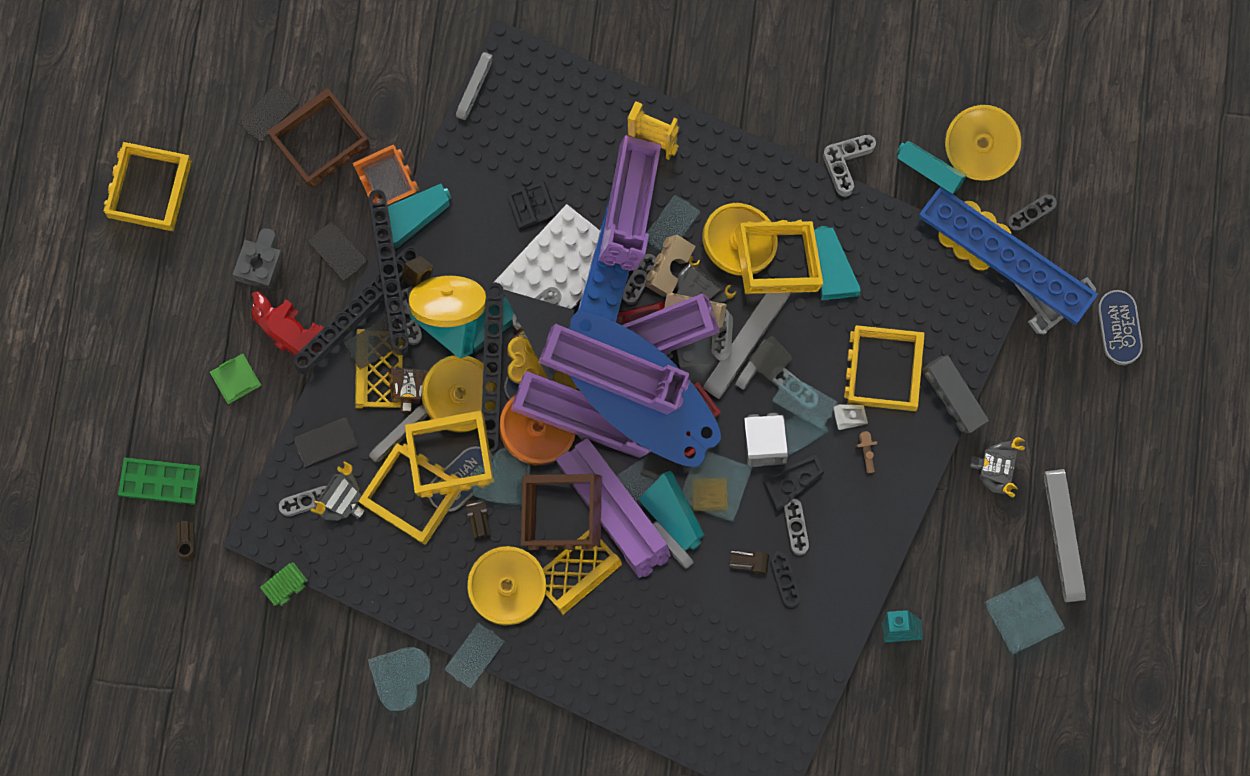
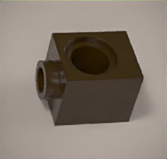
[401,256,434,288]

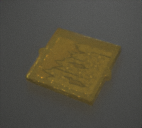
[691,478,729,511]

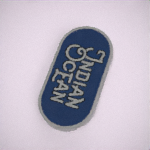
[1098,290,1143,365]
[429,447,495,512]

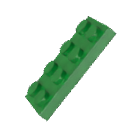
[118,457,201,505]

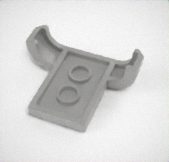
[1015,277,1096,335]

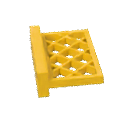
[355,329,403,408]
[543,530,622,615]

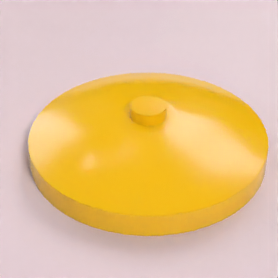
[945,105,1021,181]
[702,203,778,276]
[409,276,486,327]
[422,355,497,432]
[468,546,546,625]

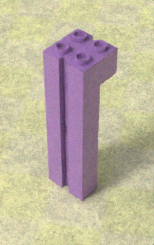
[598,135,661,271]
[622,293,720,354]
[538,324,690,415]
[511,371,651,458]
[556,438,671,578]

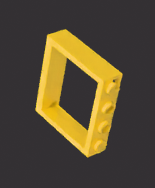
[104,142,192,231]
[735,220,823,294]
[844,325,924,411]
[405,411,495,498]
[358,443,461,545]

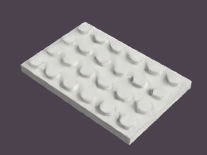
[494,204,600,309]

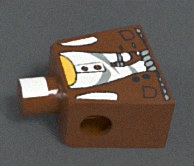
[388,367,428,413]

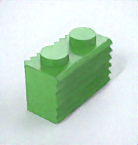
[260,562,308,606]

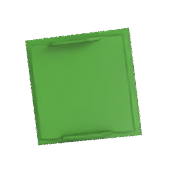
[210,354,261,404]

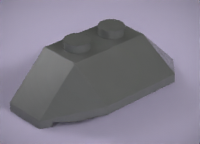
[676,336,718,388]

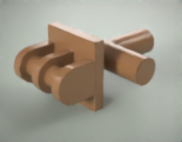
[856,431,877,473]

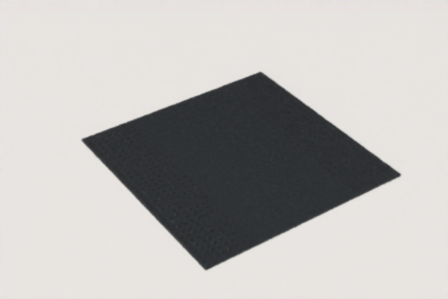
[224,20,1024,776]

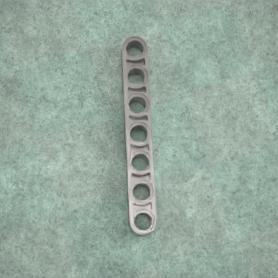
[703,293,791,399]
[1044,469,1086,603]

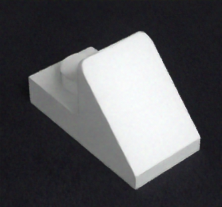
[834,404,868,430]

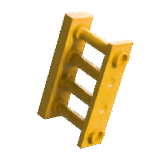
[628,101,679,160]

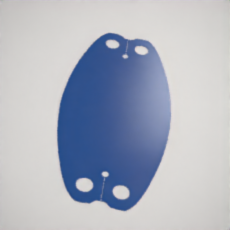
[568,311,721,467]

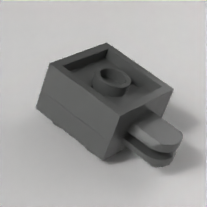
[233,228,284,292]

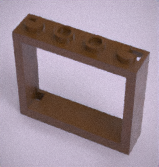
[267,88,369,188]
[521,474,602,550]

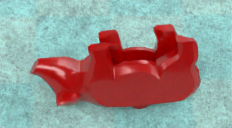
[251,291,326,356]

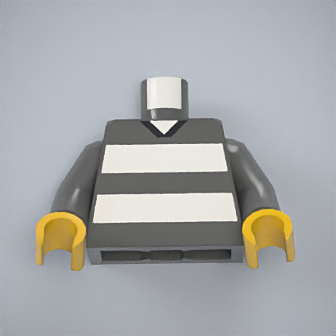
[311,461,365,520]

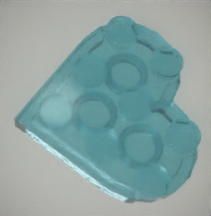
[471,447,530,506]
[368,647,431,712]

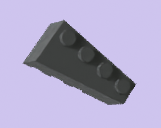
[921,355,989,433]

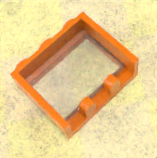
[353,144,420,218]

